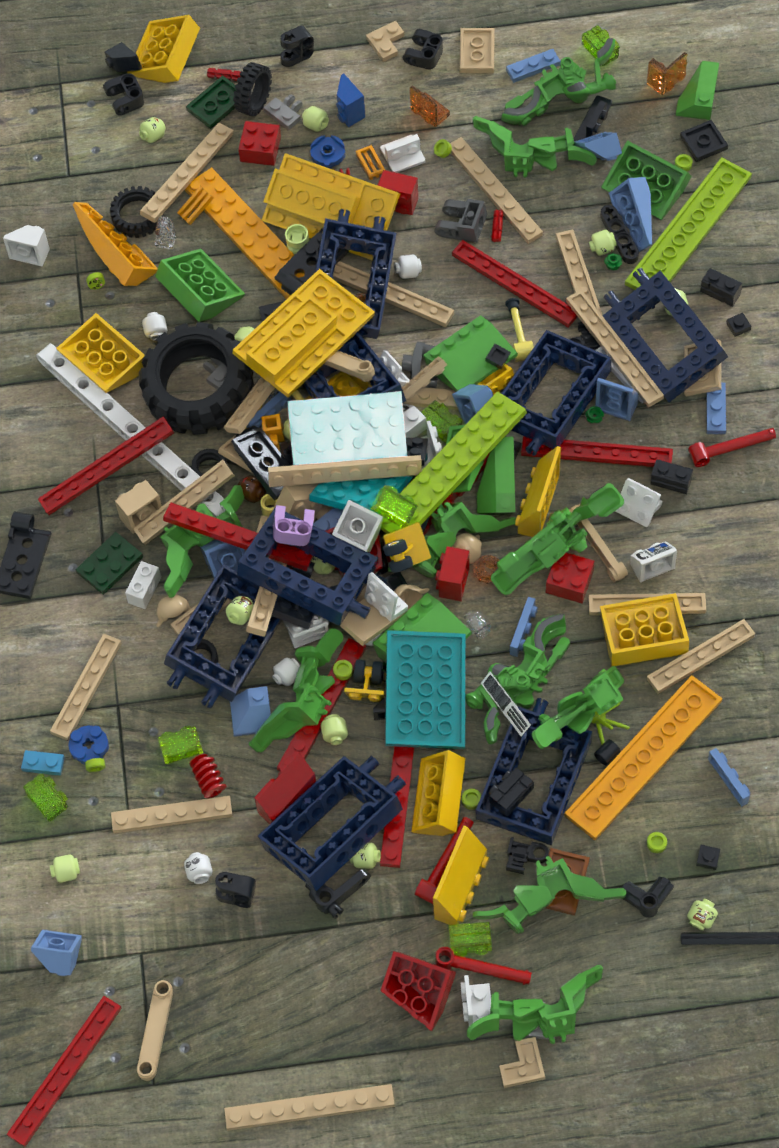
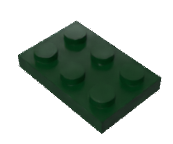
[186,75,236,129]
[75,531,143,595]

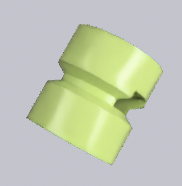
[285,224,309,255]

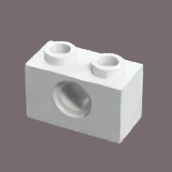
[125,561,161,609]

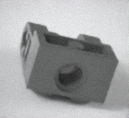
[434,199,488,242]

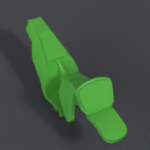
[473,116,597,178]
[160,485,244,598]
[387,502,516,578]
[249,628,343,752]
[532,666,624,749]
[473,856,626,934]
[467,965,603,1044]

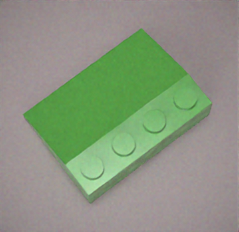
[601,140,692,220]
[155,249,245,322]
[423,315,518,392]
[373,593,472,662]

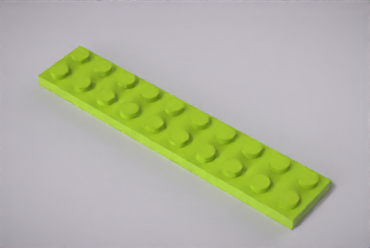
[625,157,752,290]
[380,391,527,534]

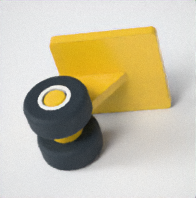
[383,522,431,573]
[344,660,386,702]

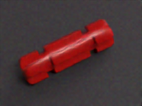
[207,68,241,81]
[492,209,503,242]

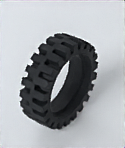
[233,62,272,116]
[110,186,164,238]

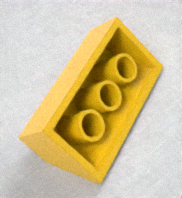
[411,750,465,836]

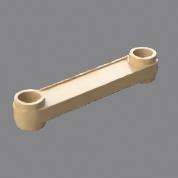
[324,350,375,382]
[569,504,628,582]
[137,980,173,1081]

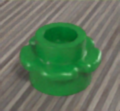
[604,253,622,270]
[585,406,604,423]

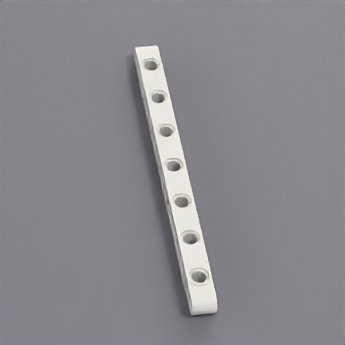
[36,343,224,518]

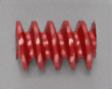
[189,754,227,799]

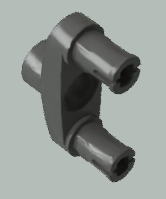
[402,342,438,388]

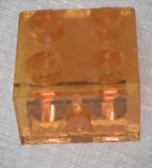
[647,52,688,96]
[410,85,450,128]

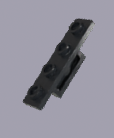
[574,95,612,141]

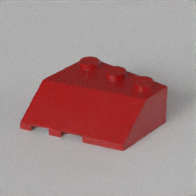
[254,750,316,824]
[380,951,456,1031]

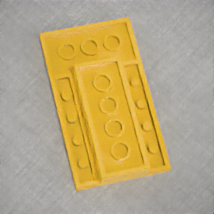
[262,153,400,260]
[232,269,375,398]

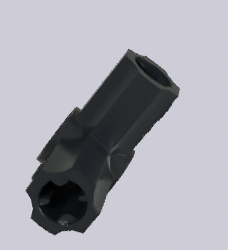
[622,876,674,918]

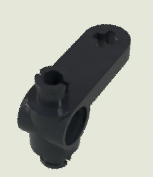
[305,868,371,919]

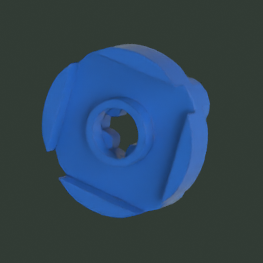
[310,135,345,169]
[69,725,109,764]

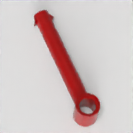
[688,428,776,467]
[415,817,474,904]
[435,947,532,985]

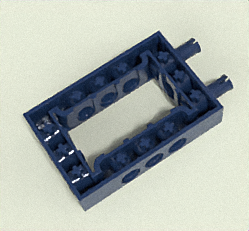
[315,209,397,339]
[602,268,728,402]
[501,330,611,456]
[302,332,406,403]
[237,507,388,626]
[164,564,282,708]
[476,698,592,846]
[258,756,406,891]

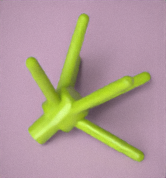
[591,700,630,745]

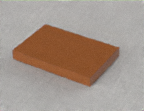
[546,848,590,916]

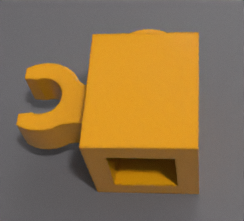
[261,414,285,451]

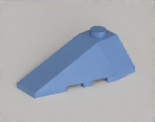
[609,177,652,252]

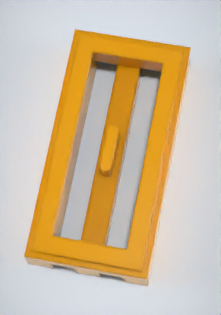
[356,145,385,180]
[177,186,214,225]

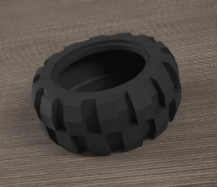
[139,322,254,435]

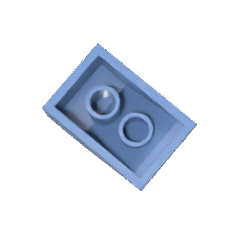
[595,378,639,421]

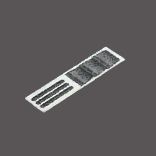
[481,672,531,736]

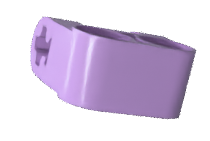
[273,505,315,546]

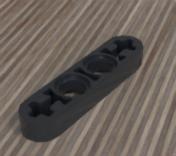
[600,205,639,264]

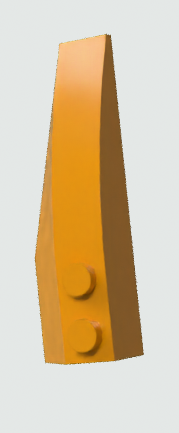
[73,202,158,286]

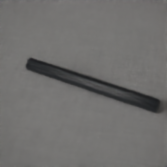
[680,932,779,945]

